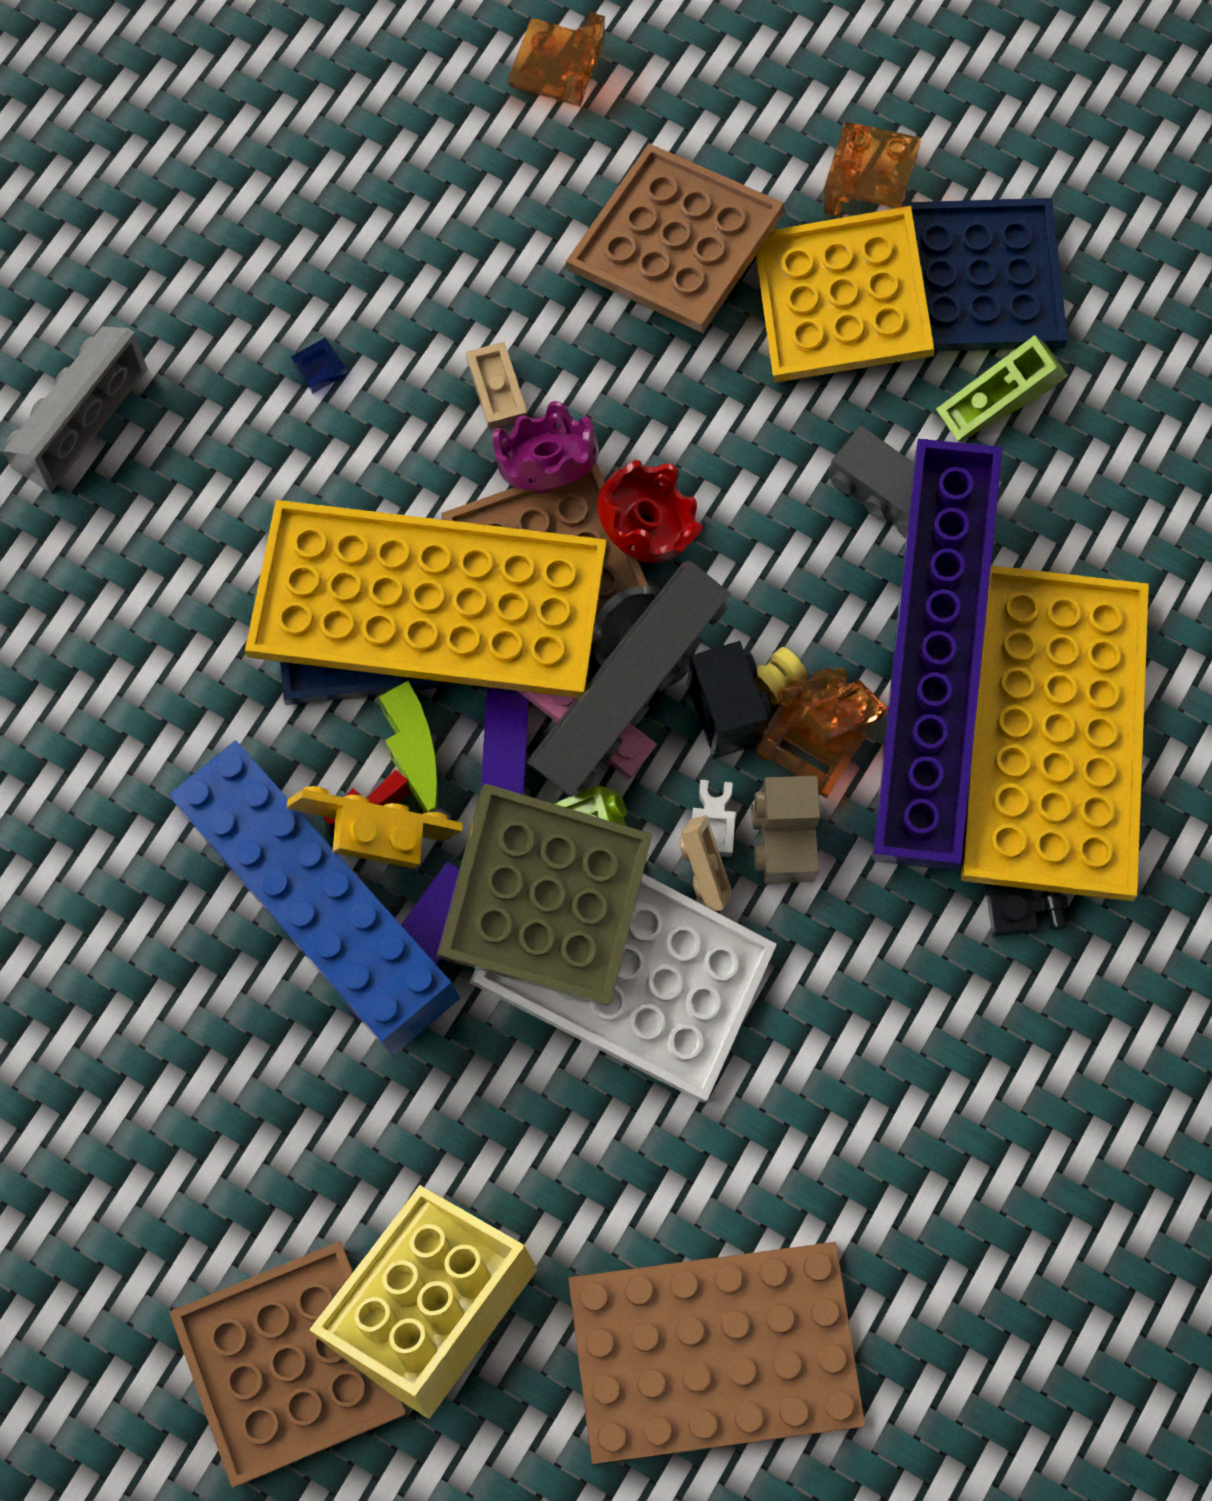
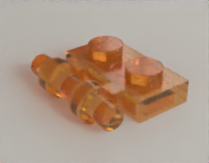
[778,667,887,744]

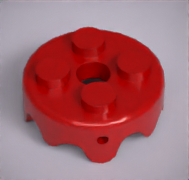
[597,460,703,563]

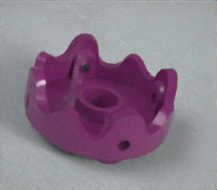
[492,401,599,494]

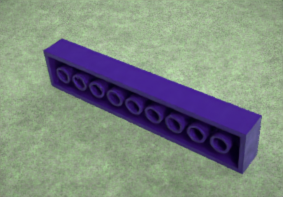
[872,439,1003,871]

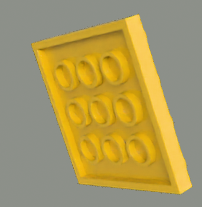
[756,206,935,383]

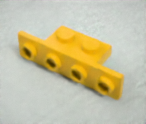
[287,786,463,869]

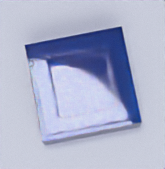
[291,337,347,394]

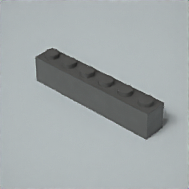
[526,561,731,797]

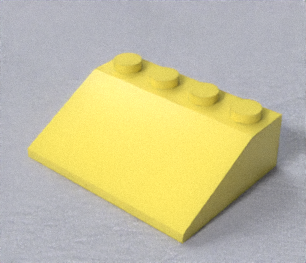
[310,1185,537,1419]

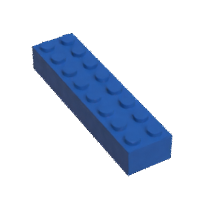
[168,740,461,1057]

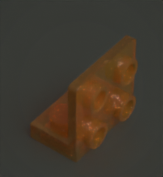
[508,12,605,107]
[824,122,921,217]

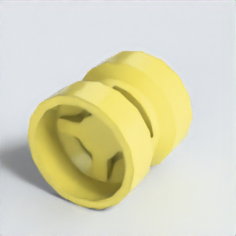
[754,647,808,705]

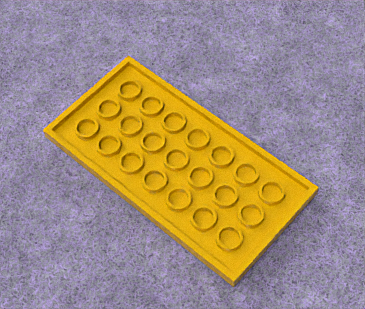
[245,500,607,698]
[961,565,1149,901]

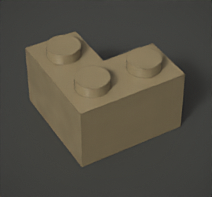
[751,776,820,884]

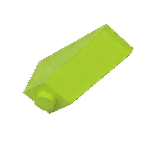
[936,335,1068,442]

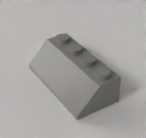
[3,327,148,493]

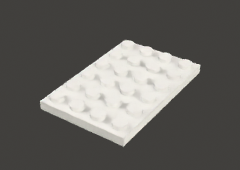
[469,874,777,1102]

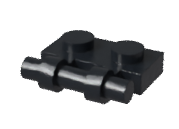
[985,884,1068,936]

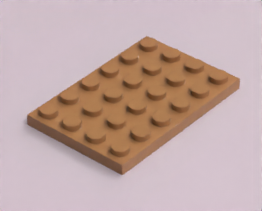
[568,1242,865,1465]

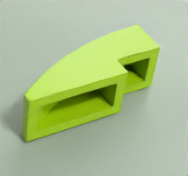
[379,681,439,813]

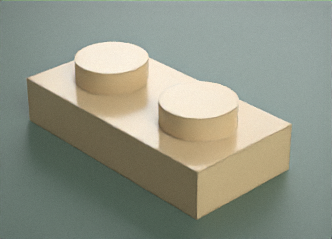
[466,342,527,430]
[680,815,733,911]

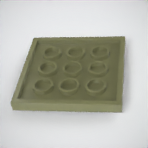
[436,783,652,1006]

